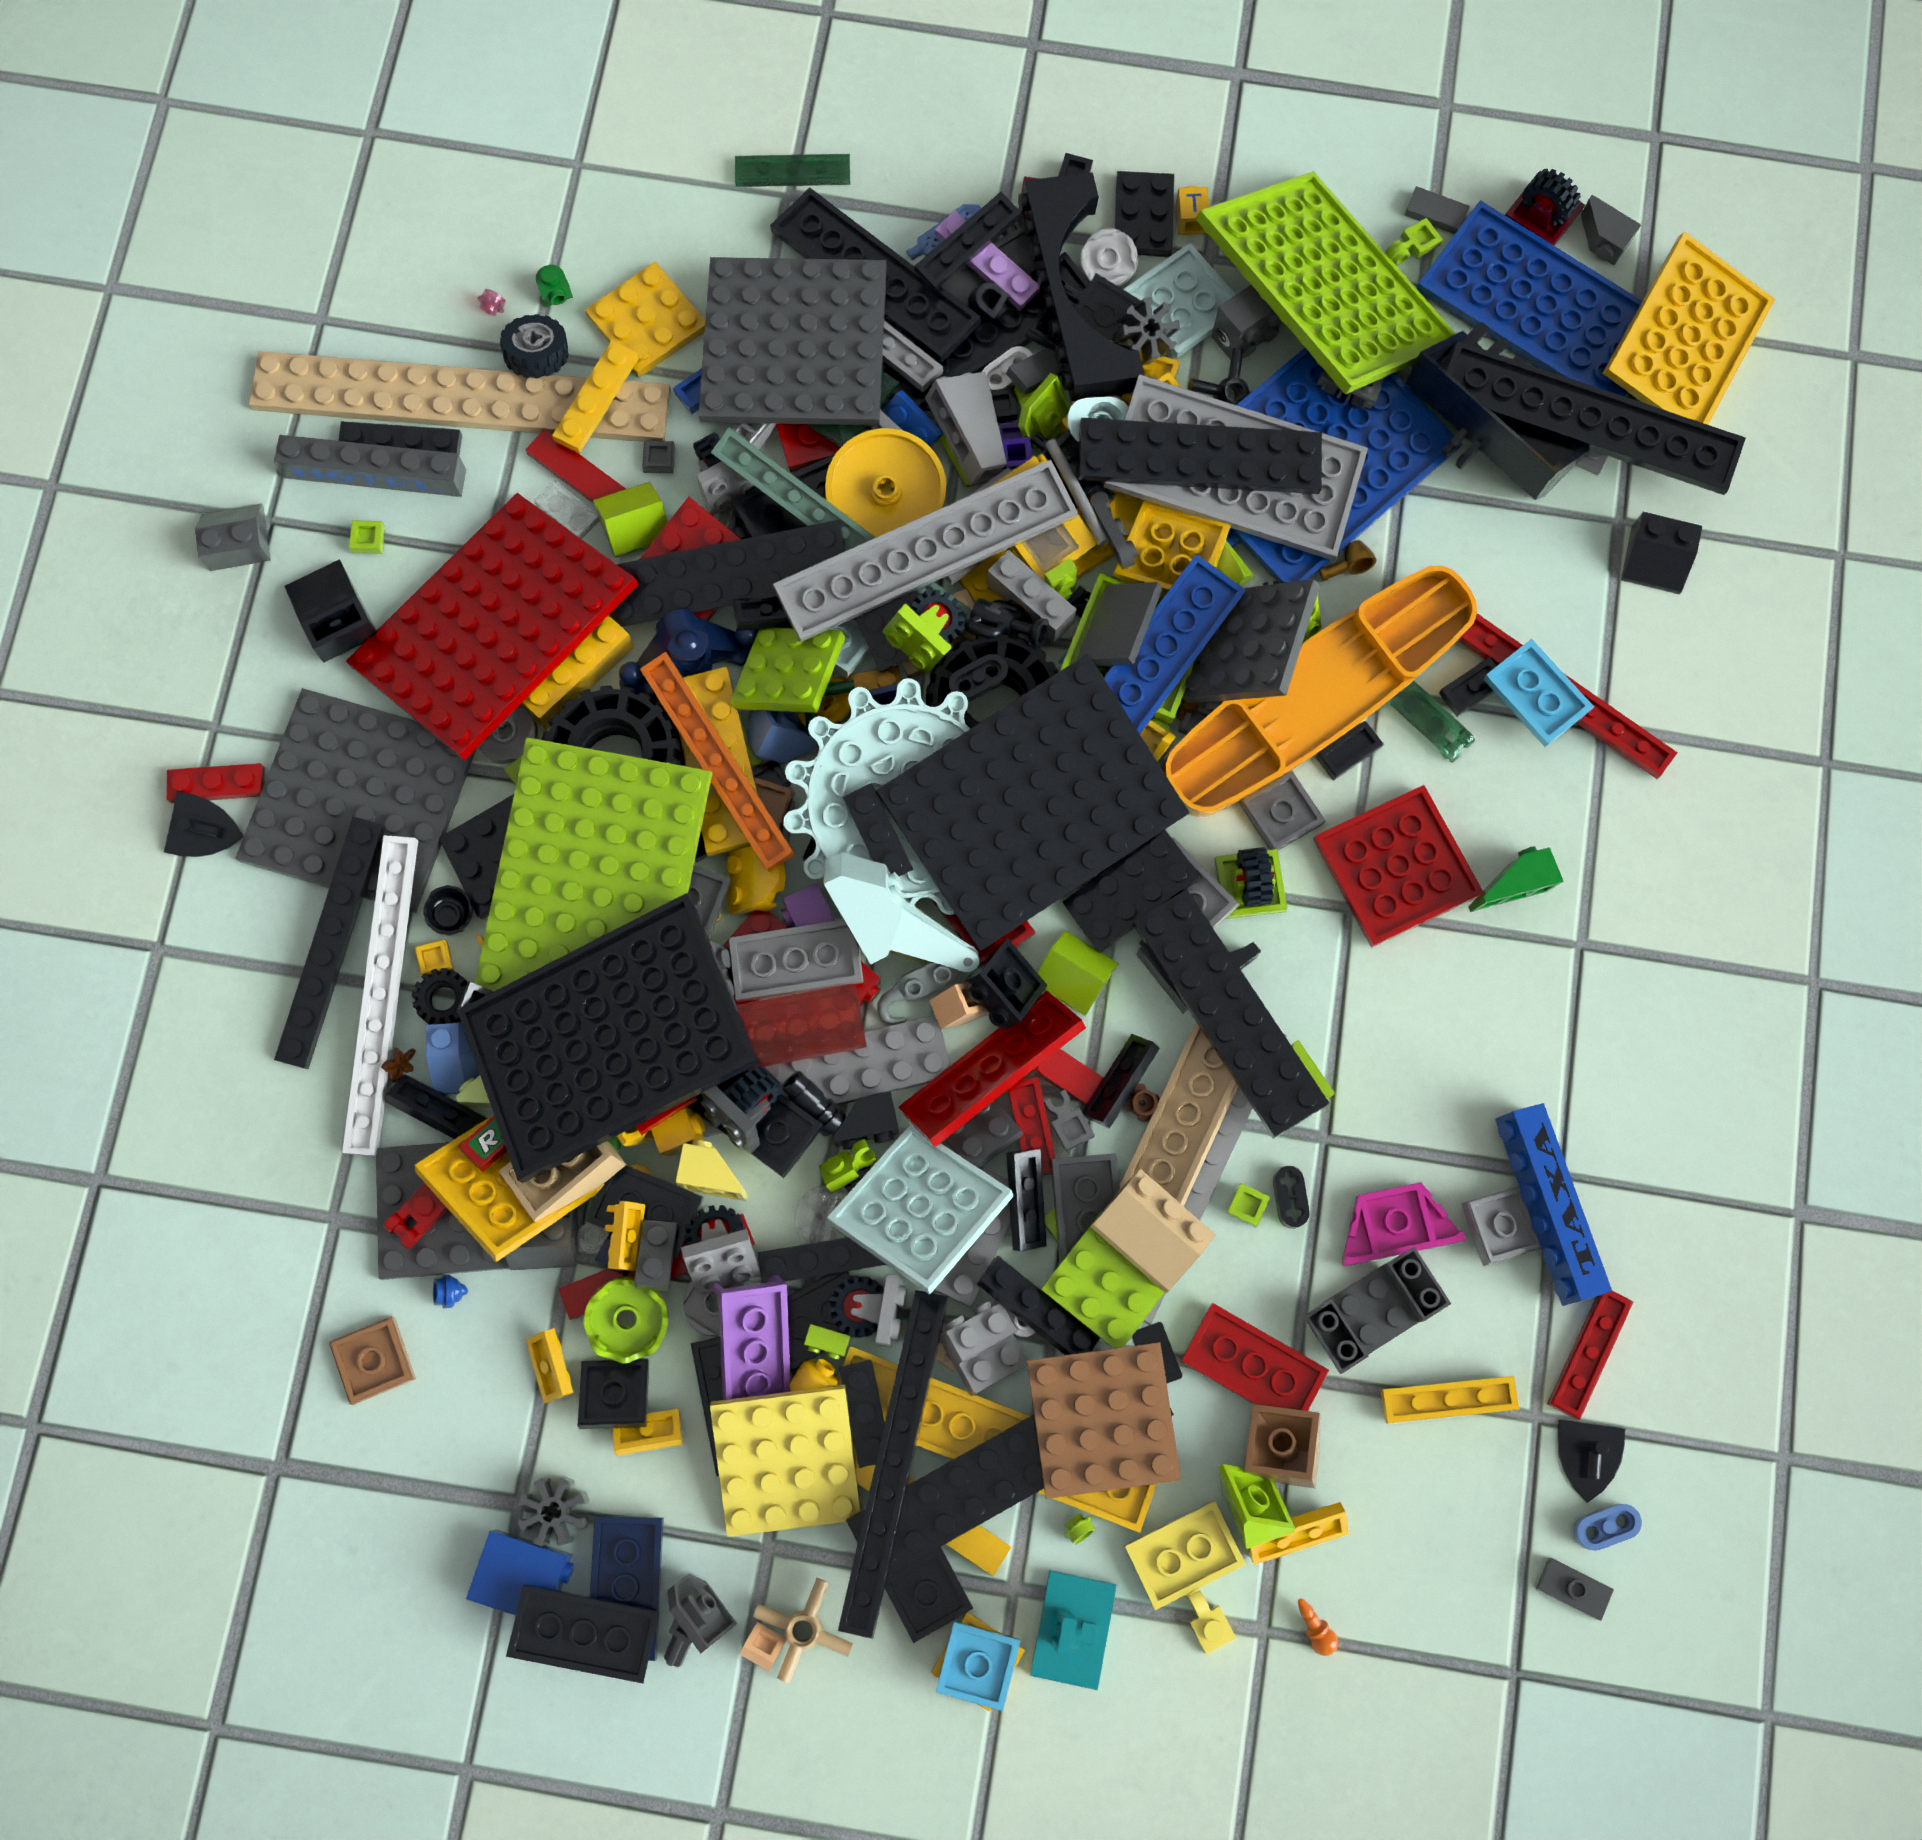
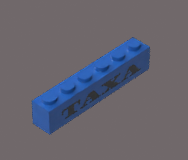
[1495,1103,1612,1306]

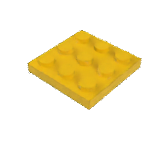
[585,261,705,378]

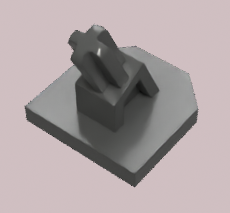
[664,1574,737,1667]

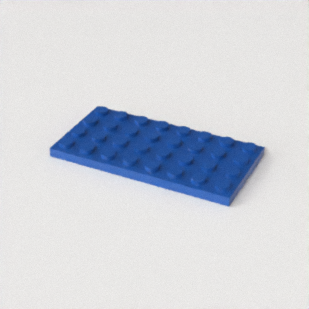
[1416,200,1642,397]

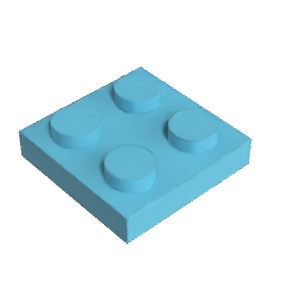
[936,1621,1021,1711]

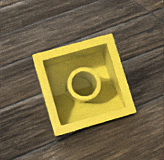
[675,1140,748,1201]

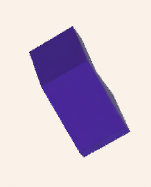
[998,422,1032,470]

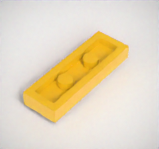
[1248,1502,1349,1565]

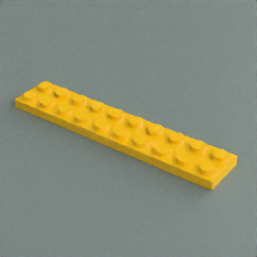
[838,1346,1157,1533]

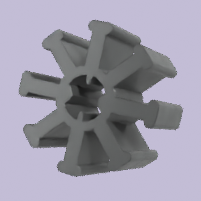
[1114,297,1180,365]
[518,1477,590,1547]

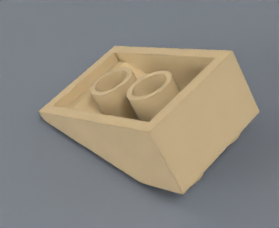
[499,1140,626,1222]

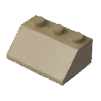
[1091,1169,1216,1293]

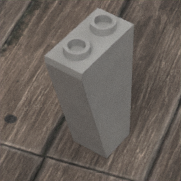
[925,372,1007,486]

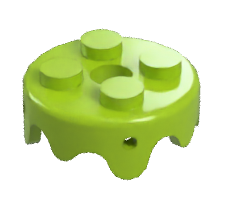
[584,1276,668,1363]

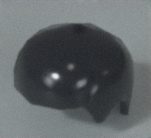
[423,885,473,936]

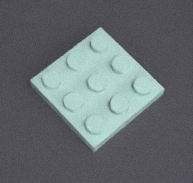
[1123,243,1236,359]

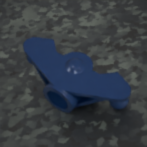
[619,609,759,696]

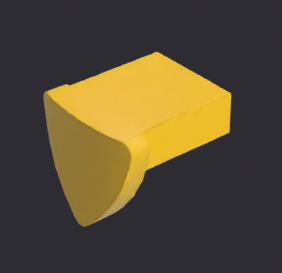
[1140,720,1176,763]

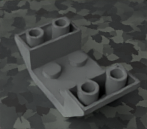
[1303,1247,1451,1374]

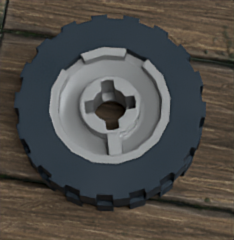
[500,314,569,378]

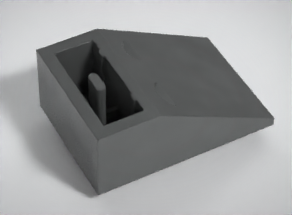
[506,1207,578,1270]

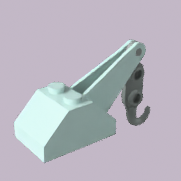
[824,852,979,1025]

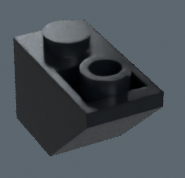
[834,1091,899,1150]

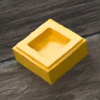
[414,939,454,976]

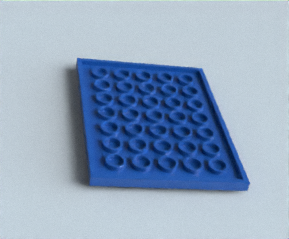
[1229,348,1463,584]

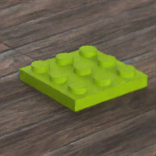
[730,628,846,713]
[1040,1211,1165,1349]

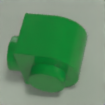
[536,265,573,307]

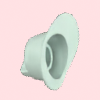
[1067,397,1129,442]

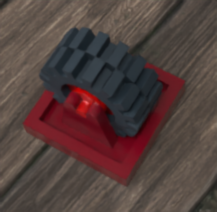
[1505,169,1585,246]

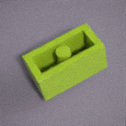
[804,1324,851,1360]

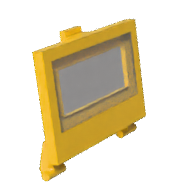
[989,454,1098,580]

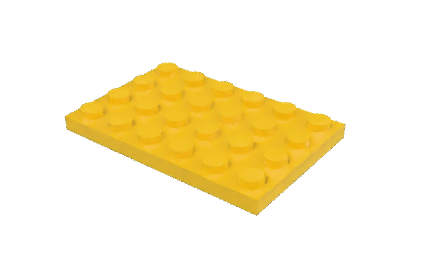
[1602,232,1775,425]

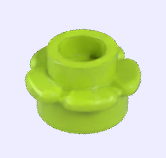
[1064,1514,1096,1545]

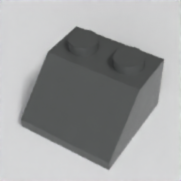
[195,503,271,571]

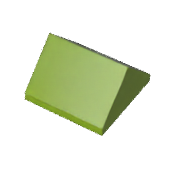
[593,481,668,558]
[1037,930,1119,1016]
[1218,1463,1296,1549]

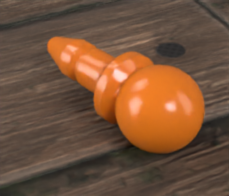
[1298,1598,1338,1656]

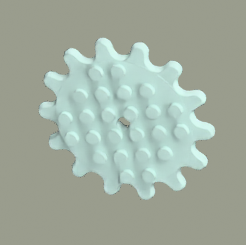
[783,678,970,915]

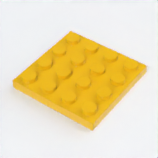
[414,1115,604,1262]

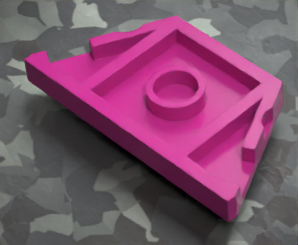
[1342,1182,1467,1267]

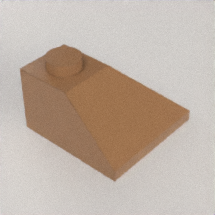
[1244,1404,1320,1489]

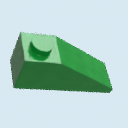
[1468,846,1564,912]

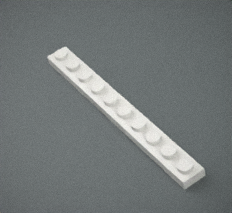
[342,835,418,1156]

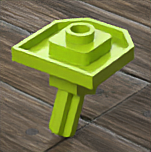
[1013,373,1070,449]

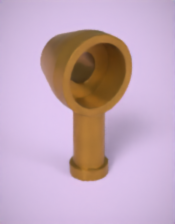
[1319,540,1377,582]

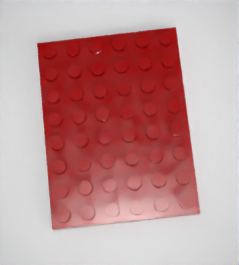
[346,493,639,761]

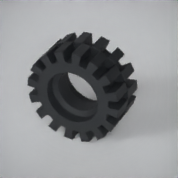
[412,968,468,1025]

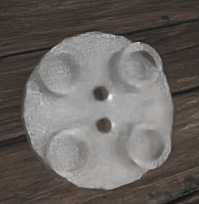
[794,1186,848,1244]

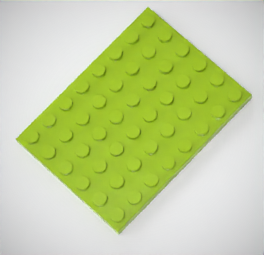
[1196,171,1456,395]
[475,737,713,991]

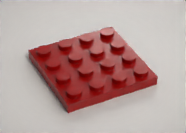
[1313,785,1483,948]

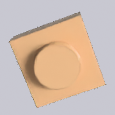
[739,1622,787,1671]

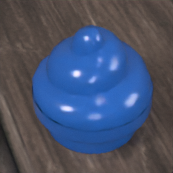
[433,1275,468,1308]

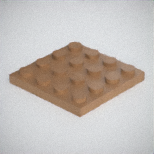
[1027,1342,1181,1499]

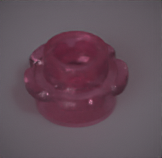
[477,289,506,316]

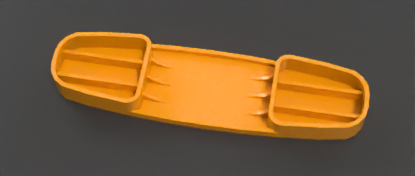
[1162,566,1477,817]

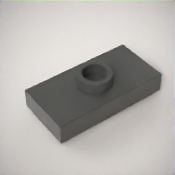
[1536,1557,1614,1621]

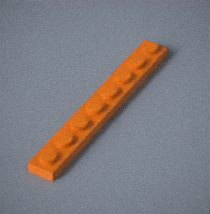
[640,652,796,872]

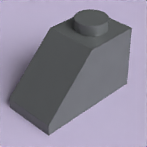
[1581,195,1641,265]

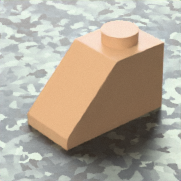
[929,983,989,1029]

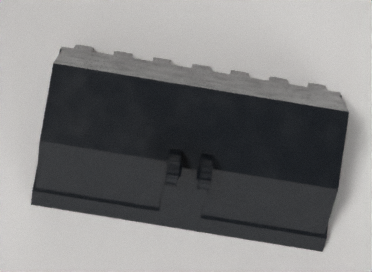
[1405,322,1592,500]

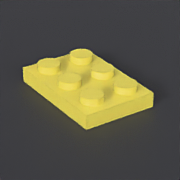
[1124,1501,1246,1610]

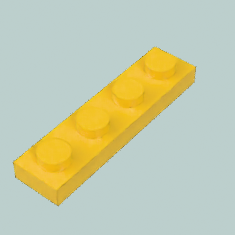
[552,340,639,454]
[1380,1376,1519,1424]

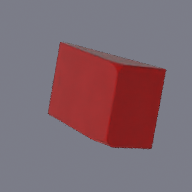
[1035,1049,1103,1105]

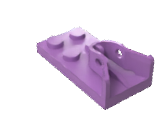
[712,1275,791,1400]

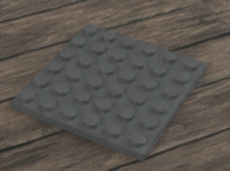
[699,257,887,426]
[235,688,476,913]

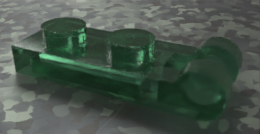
[1391,681,1475,762]

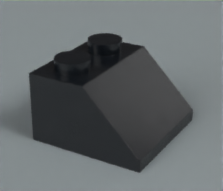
[1621,511,1702,594]

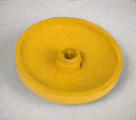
[825,428,946,537]

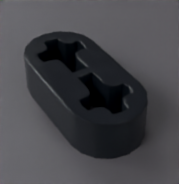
[1273,1166,1309,1229]

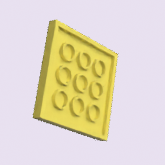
[710,1385,861,1537]

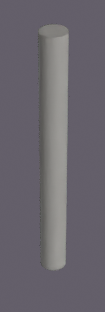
[1045,439,1109,546]

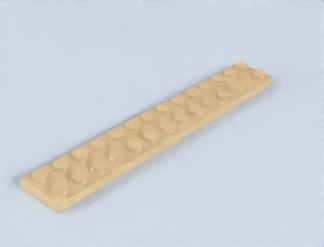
[249,351,671,442]

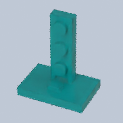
[1030,1570,1117,1690]

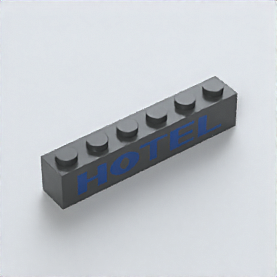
[274,435,466,497]

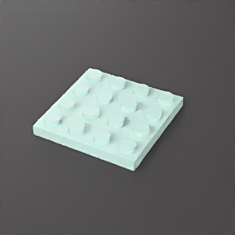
[827,1124,1013,1294]

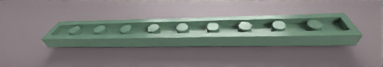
[711,427,972,638]

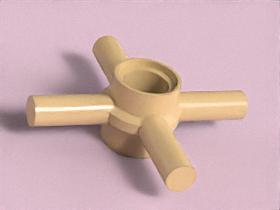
[753,1578,853,1683]

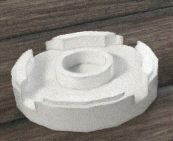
[1080,228,1138,287]

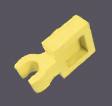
[1186,1589,1236,1655]

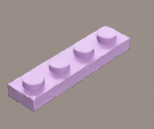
[934,210,1040,311]

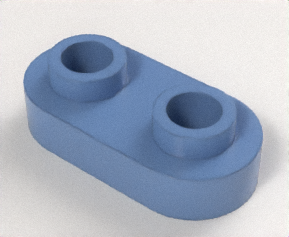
[1573,1504,1642,1551]

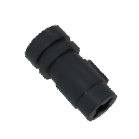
[782,1071,846,1136]

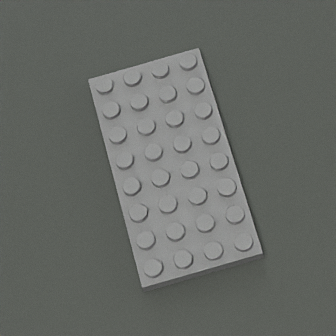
[1104,374,1368,561]

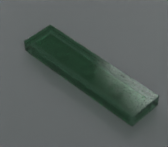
[735,154,851,187]

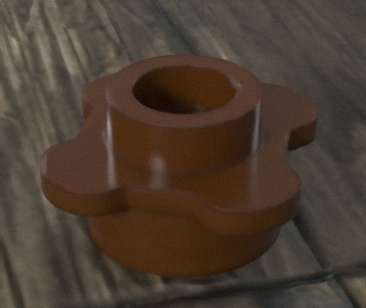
[1123,1084,1160,1122]

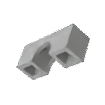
[987,550,1077,644]

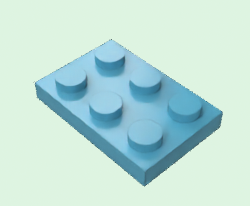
[1483,639,1594,747]

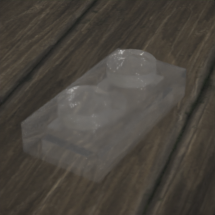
[534,479,600,539]

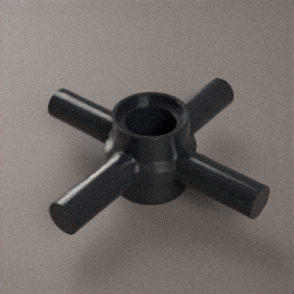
[1188,348,1251,405]

